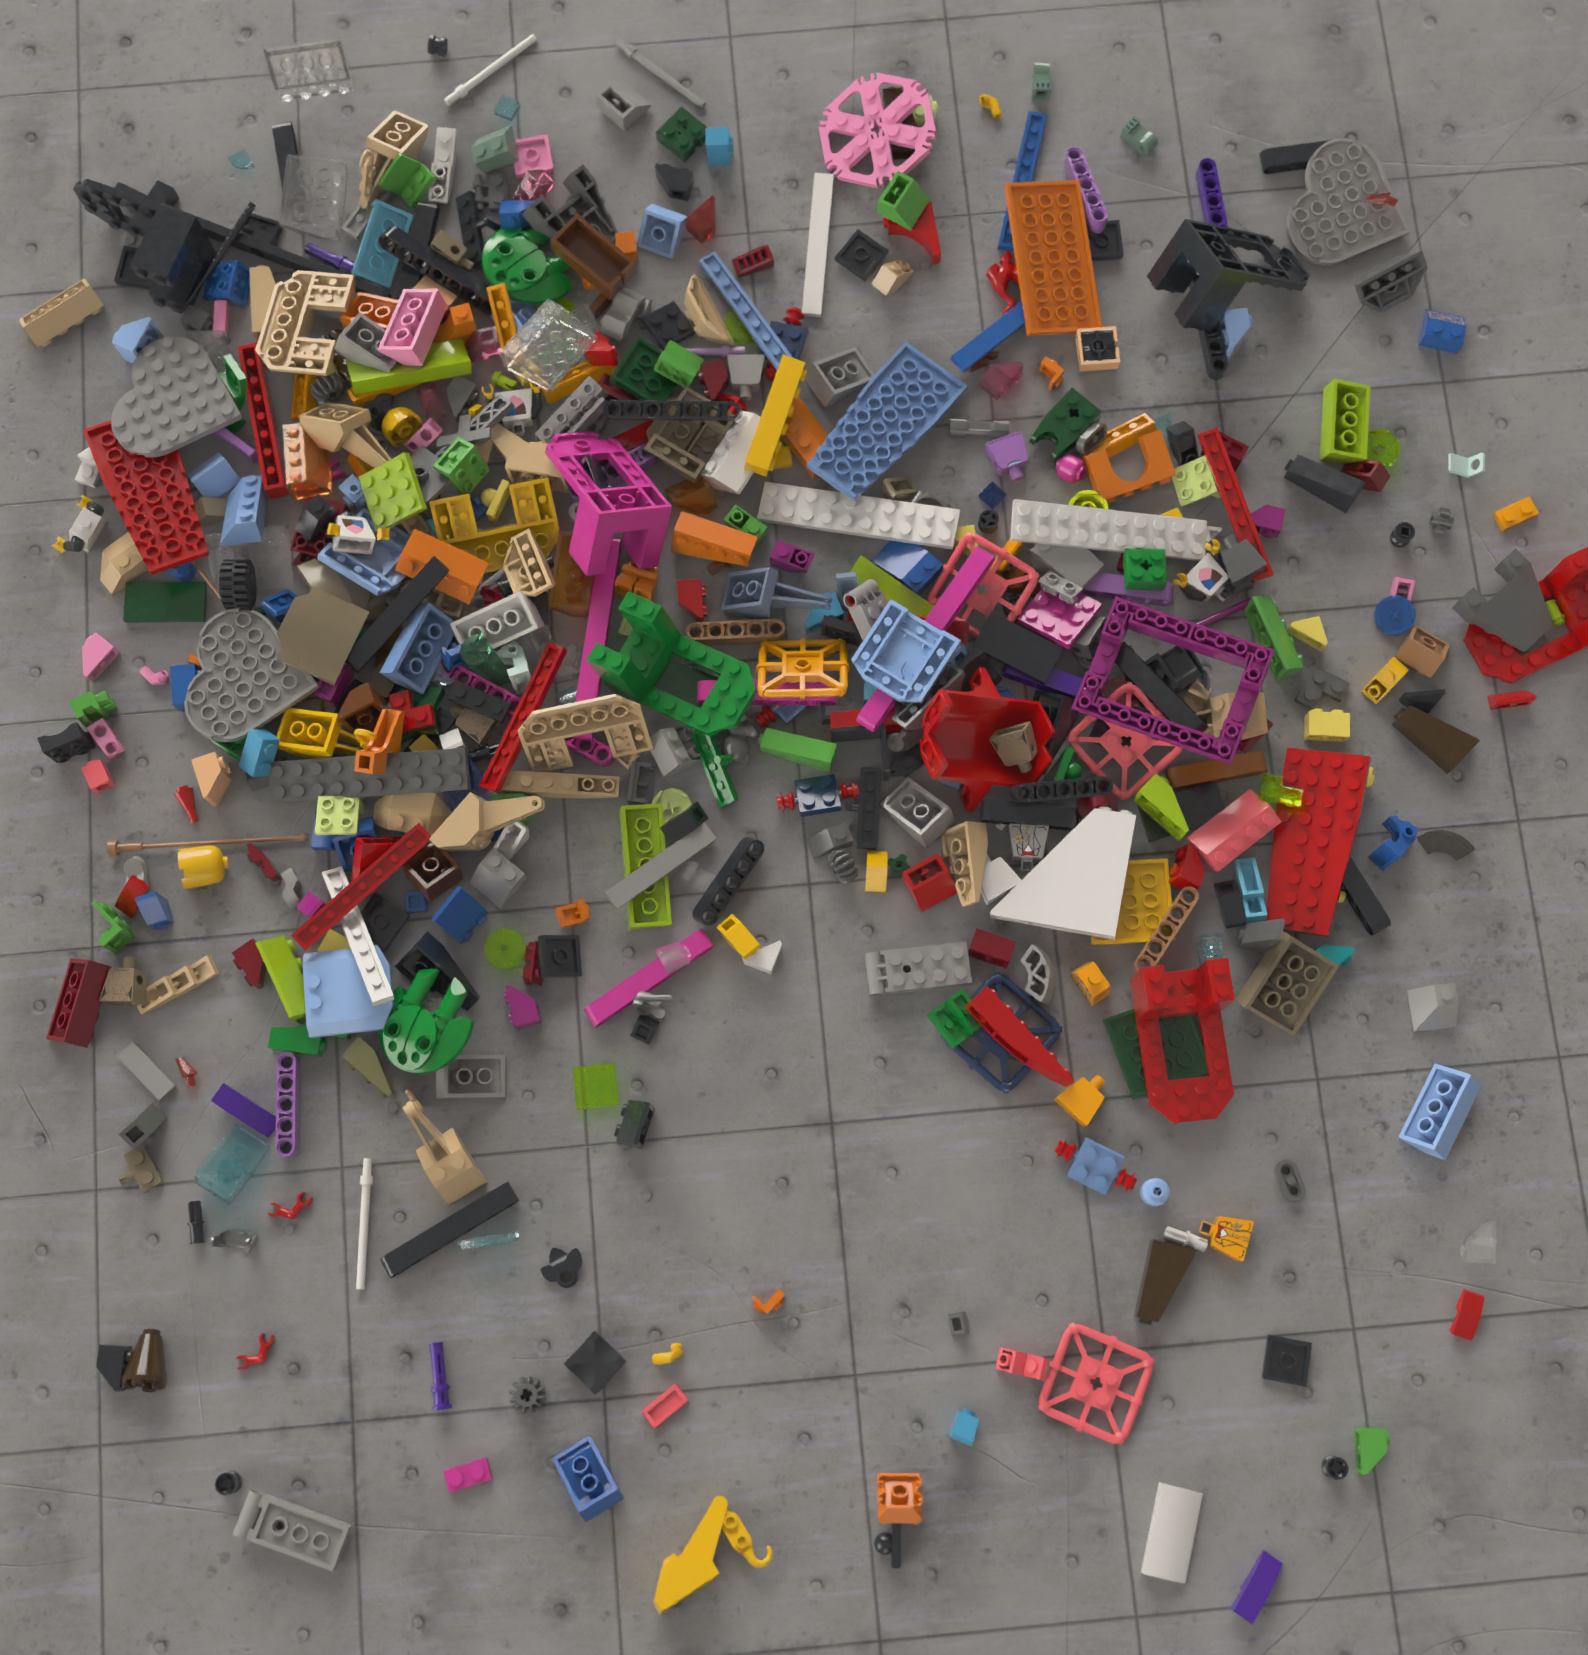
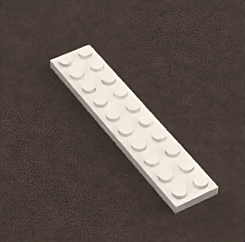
[757,482,960,550]
[1010,499,1207,561]

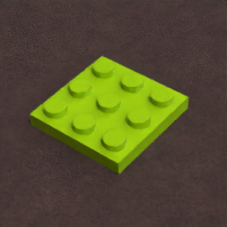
[359,452,427,531]

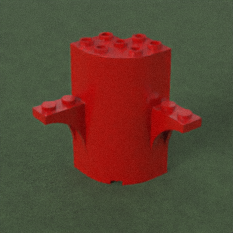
[920,667,1055,813]

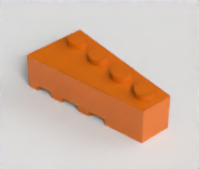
[671,511,758,567]

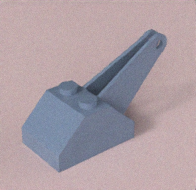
[720,567,833,620]

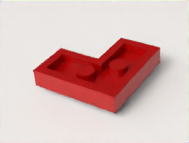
[389,690,436,734]

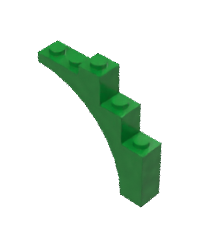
[267,1025,355,1057]

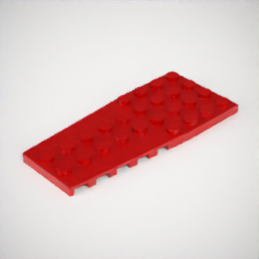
[83,420,209,575]
[1266,747,1371,937]

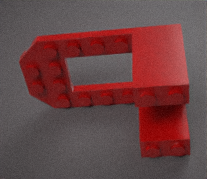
[1463,547,1588,684]
[1130,958,1235,1124]

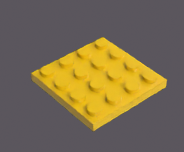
[1090,858,1176,946]

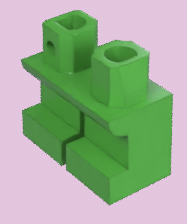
[69,691,118,728]

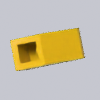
[1361,657,1409,704]
[716,914,762,960]

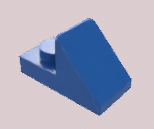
[163,561,198,582]
[260,589,297,624]

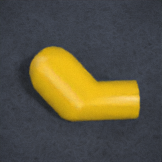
[978,94,1002,119]
[652,1343,684,1365]

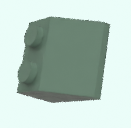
[471,125,519,174]

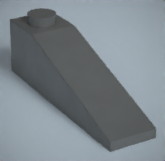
[1236,918,1286,954]

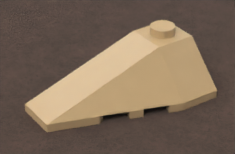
[941,821,988,907]

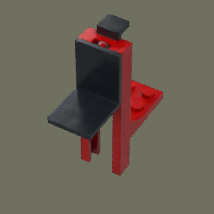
[820,702,924,781]

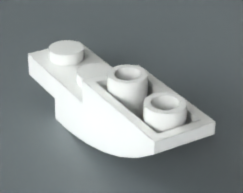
[428,127,457,204]

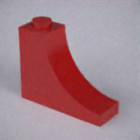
[882,202,941,265]
[351,837,422,891]

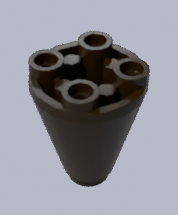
[121,1329,167,1393]

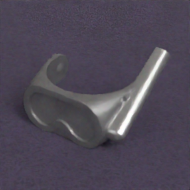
[911,490,951,508]
[633,991,673,1020]
[211,1229,258,1257]

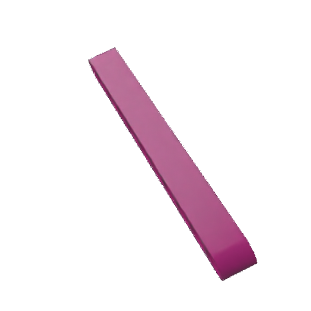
[572,536,622,740]
[856,547,995,733]
[433,658,614,767]

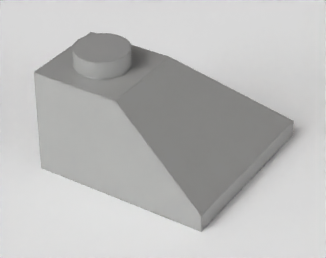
[1406,983,1459,1032]

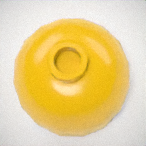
[381,407,422,447]

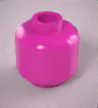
[1056,454,1087,484]

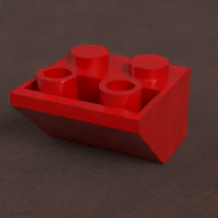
[901,853,957,913]

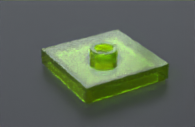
[572,1062,619,1110]

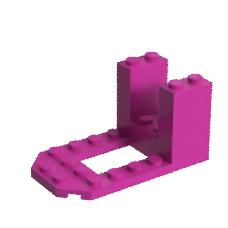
[545,431,672,576]

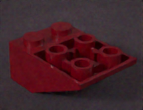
[290,494,351,557]

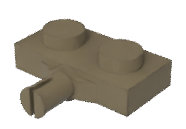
[118,1145,163,1193]

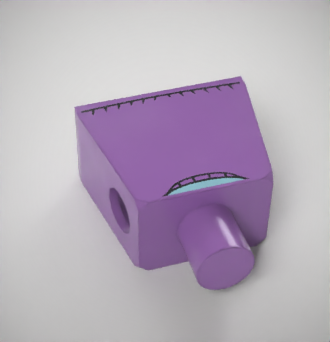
[984,431,1028,482]

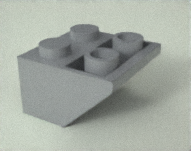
[596,81,651,131]
[650,725,701,777]

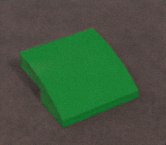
[219,354,247,412]
[927,988,982,1049]

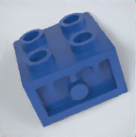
[203,260,250,307]

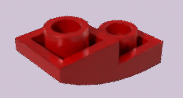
[114,875,150,918]
[1449,1289,1485,1341]

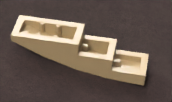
[137,955,220,1015]

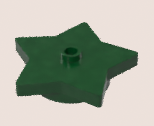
[387,685,446,745]

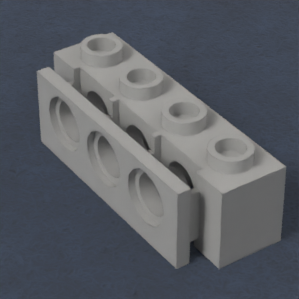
[535,376,609,443]

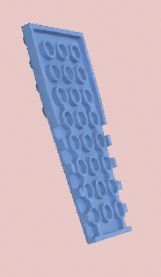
[807,341,968,501]

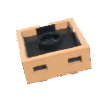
[1075,326,1120,372]

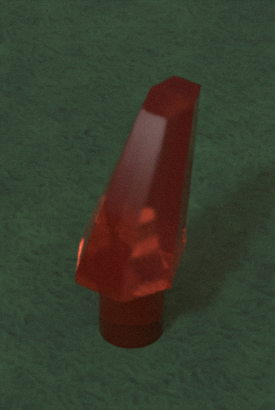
[1364,192,1397,207]
[175,1058,198,1087]

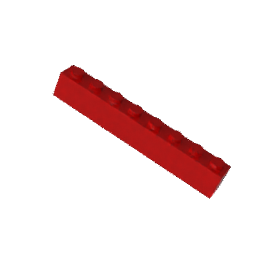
[238,342,290,499]

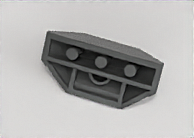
[1354,250,1428,312]
[892,663,965,730]

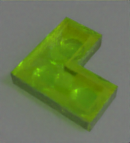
[1258,773,1303,807]

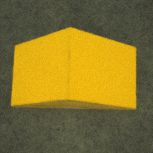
[865,851,888,893]

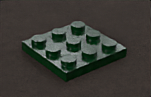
[609,336,678,411]

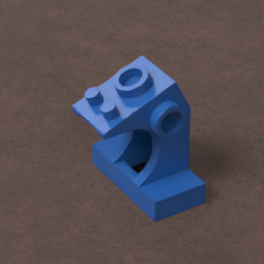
[1368,815,1418,871]

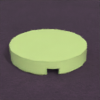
[652,788,692,823]

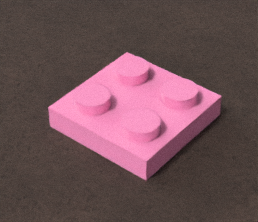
[514,135,554,179]

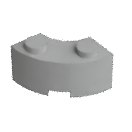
[600,288,645,341]
[1020,944,1056,1004]

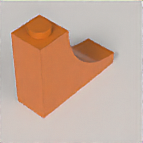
[432,303,481,345]

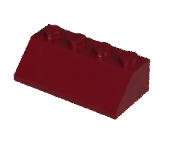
[46,958,112,1048]

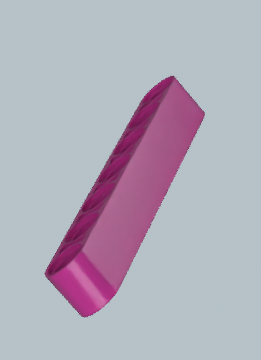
[697,680,837,706]
[583,929,714,1028]

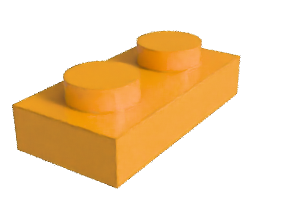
[1492,496,1539,532]

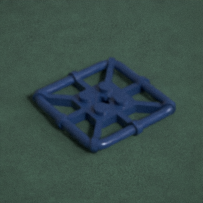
[941,972,1062,1093]

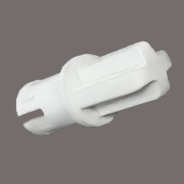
[1164,1226,1208,1252]

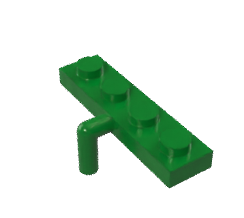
[690,730,739,808]

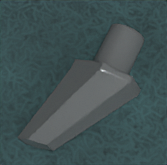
[636,300,652,329]

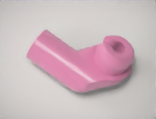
[140,666,169,685]

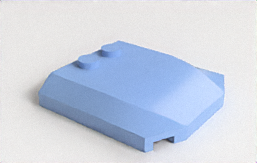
[317,508,410,596]
[851,599,961,703]
[302,945,394,1038]

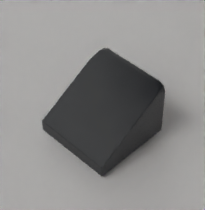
[630,1015,660,1045]

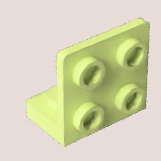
[1172,455,1221,507]
[315,796,364,835]

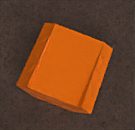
[877,1473,923,1526]

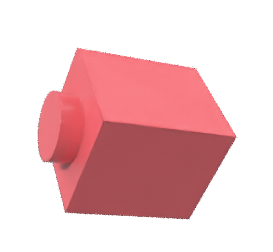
[81,759,116,794]

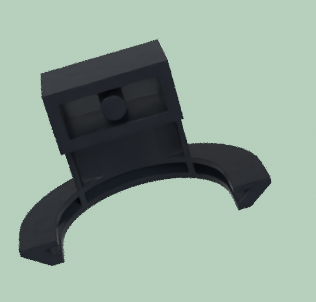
[1145,646,1210,694]

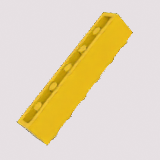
[744,355,807,477]

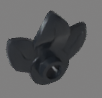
[363,394,395,432]
[541,1248,582,1288]

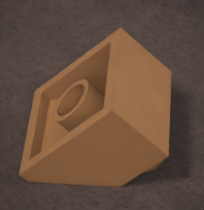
[1396,624,1450,678]

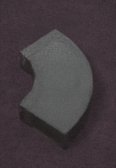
[1416,830,1476,861]

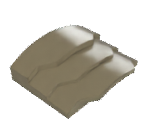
[644,386,735,483]
[297,559,388,624]
[277,586,369,686]

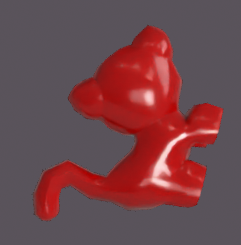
[986,251,1019,314]

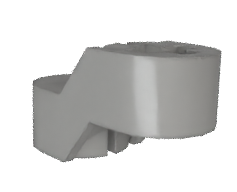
[124,856,150,891]
[281,867,301,911]

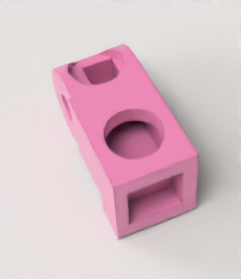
[404,417,443,454]
[87,718,125,759]

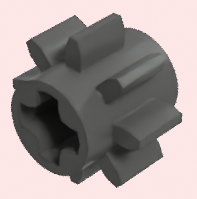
[1429,507,1454,533]

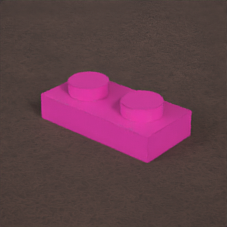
[444,1457,493,1493]

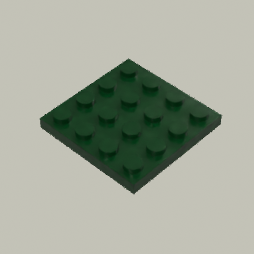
[1103,1009,1208,1100]

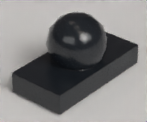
[874,1523,901,1569]

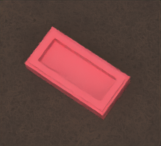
[641,1383,689,1429]

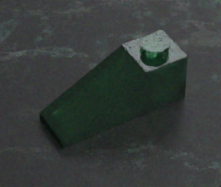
[459,632,511,687]

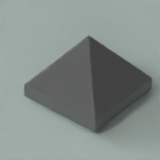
[948,1311,969,1336]

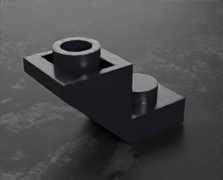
[660,801,708,844]
[1214,880,1246,929]

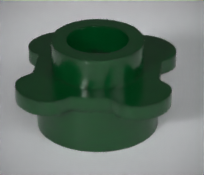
[888,854,911,877]

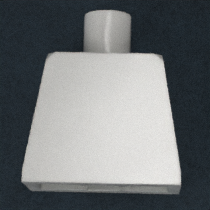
[981,854,1021,905]

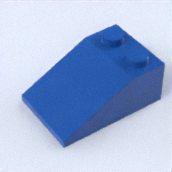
[871,541,943,596]
[432,885,487,945]
[552,1435,625,1522]

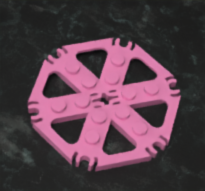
[819,73,937,189]

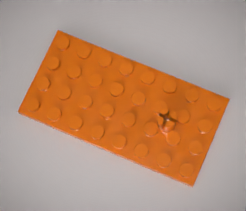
[1004,180,1102,336]

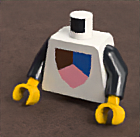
[482,379,543,437]
[52,495,107,553]
[325,512,390,554]
[1172,539,1231,602]

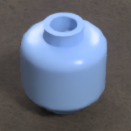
[1140,1178,1170,1207]

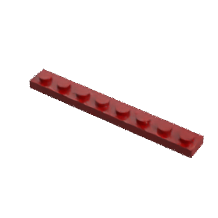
[1197,428,1274,583]
[479,643,567,793]
[291,823,431,951]

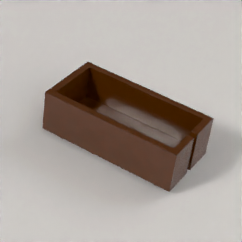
[551,214,636,300]

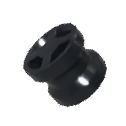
[427,34,448,57]
[978,509,999,534]

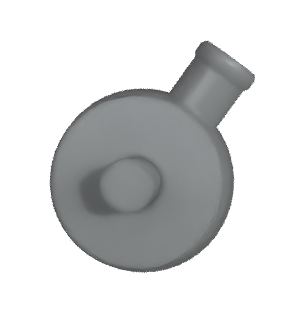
[887,729,908,752]

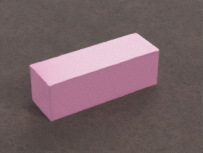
[212,300,230,339]

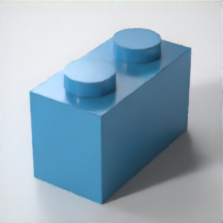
[705,127,734,166]
[239,729,280,777]

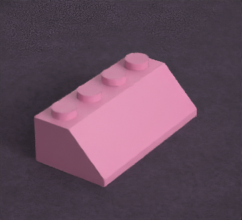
[378,289,448,366]

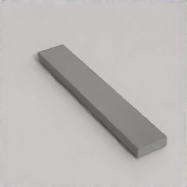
[604,822,717,910]

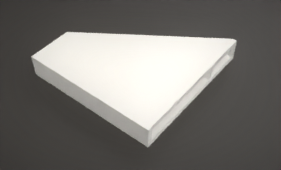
[990,807,1136,940]

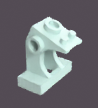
[490,640,532,695]

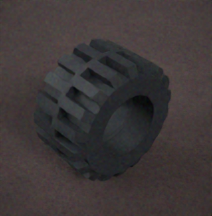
[219,559,257,610]

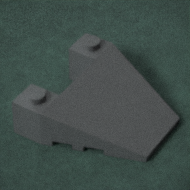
[522,164,618,243]
[1452,548,1554,652]

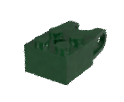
[1029,387,1102,462]

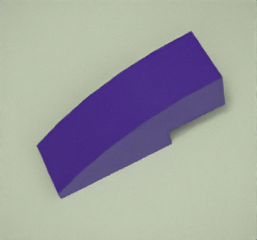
[211,1083,276,1138]
[1230,1550,1283,1625]

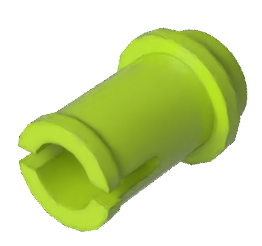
[491,371,518,391]
[1546,599,1565,627]

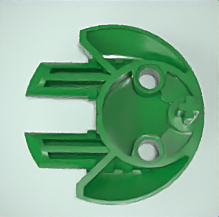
[482,228,574,304]
[379,969,474,1074]

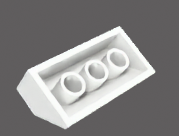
[700,411,761,495]
[450,590,544,661]

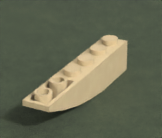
[497,770,620,798]

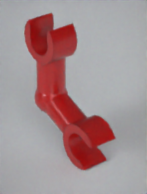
[267,1192,313,1220]
[236,1333,275,1370]

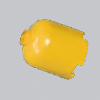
[177,845,229,890]

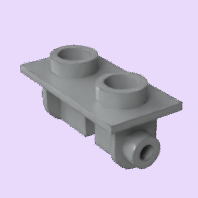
[1038,570,1083,605]

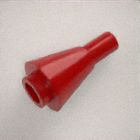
[173,785,199,824]

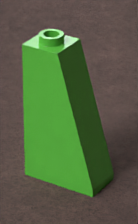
[758,728,837,773]

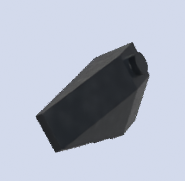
[1033,690,1078,776]
[395,931,481,1011]

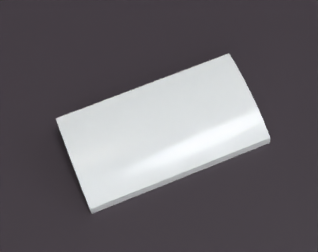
[1141,1482,1203,1584]

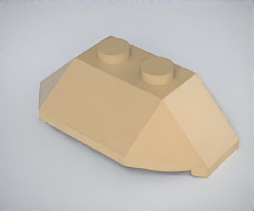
[684,274,735,346]
[503,529,556,596]
[100,532,148,595]
[373,792,453,836]

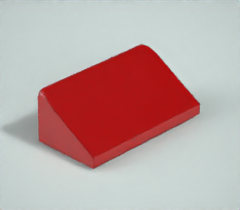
[1487,690,1537,710]

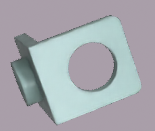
[1448,453,1485,478]

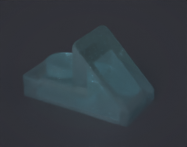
[1196,933,1223,965]

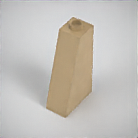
[250,265,277,341]

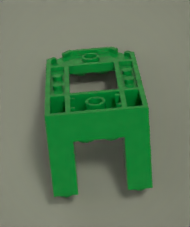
[587,591,757,737]

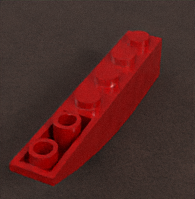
[965,986,1075,1087]

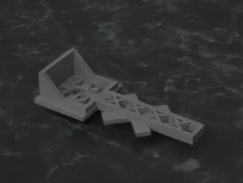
[411,394,515,520]

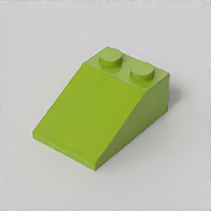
[1133,774,1189,842]

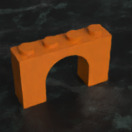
[1082,429,1176,504]

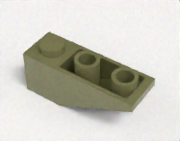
[342,1037,395,1099]

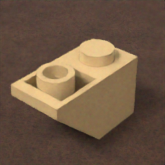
[872,259,914,296]

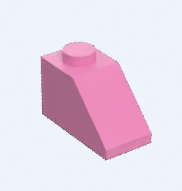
[82,632,120,682]

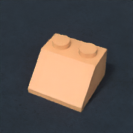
[191,752,233,807]

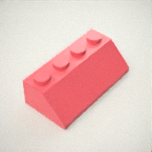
[1186,789,1282,871]

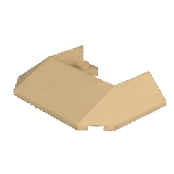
[255,270,356,376]
[518,694,653,772]

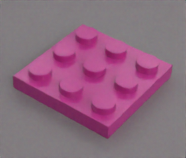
[1018,589,1102,650]

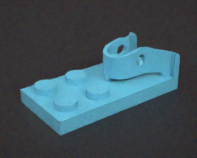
[351,200,413,289]

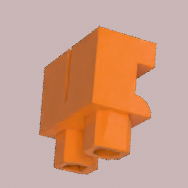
[614,560,658,601]

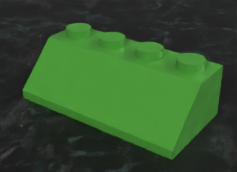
[1244,595,1304,682]

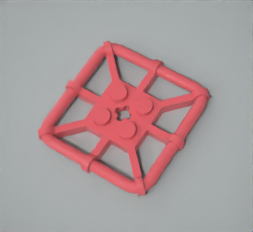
[926,532,1040,638]
[1066,682,1184,801]
[1037,1322,1155,1445]

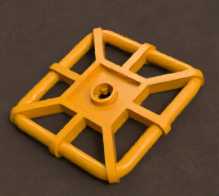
[756,638,850,699]

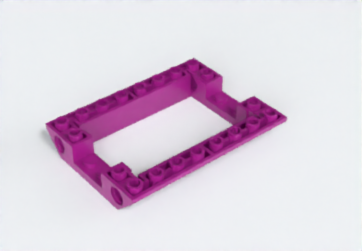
[1071,597,1274,765]

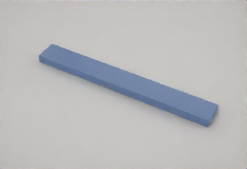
[698,251,793,370]

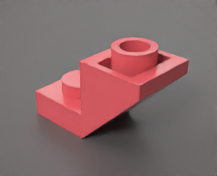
[995,1347,1049,1381]

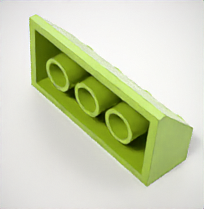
[1319,379,1371,464]
[256,935,306,1023]

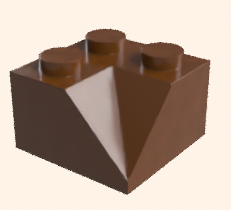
[337,682,390,734]
[402,842,463,902]

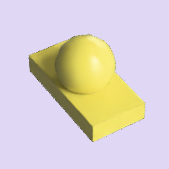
[480,479,510,523]

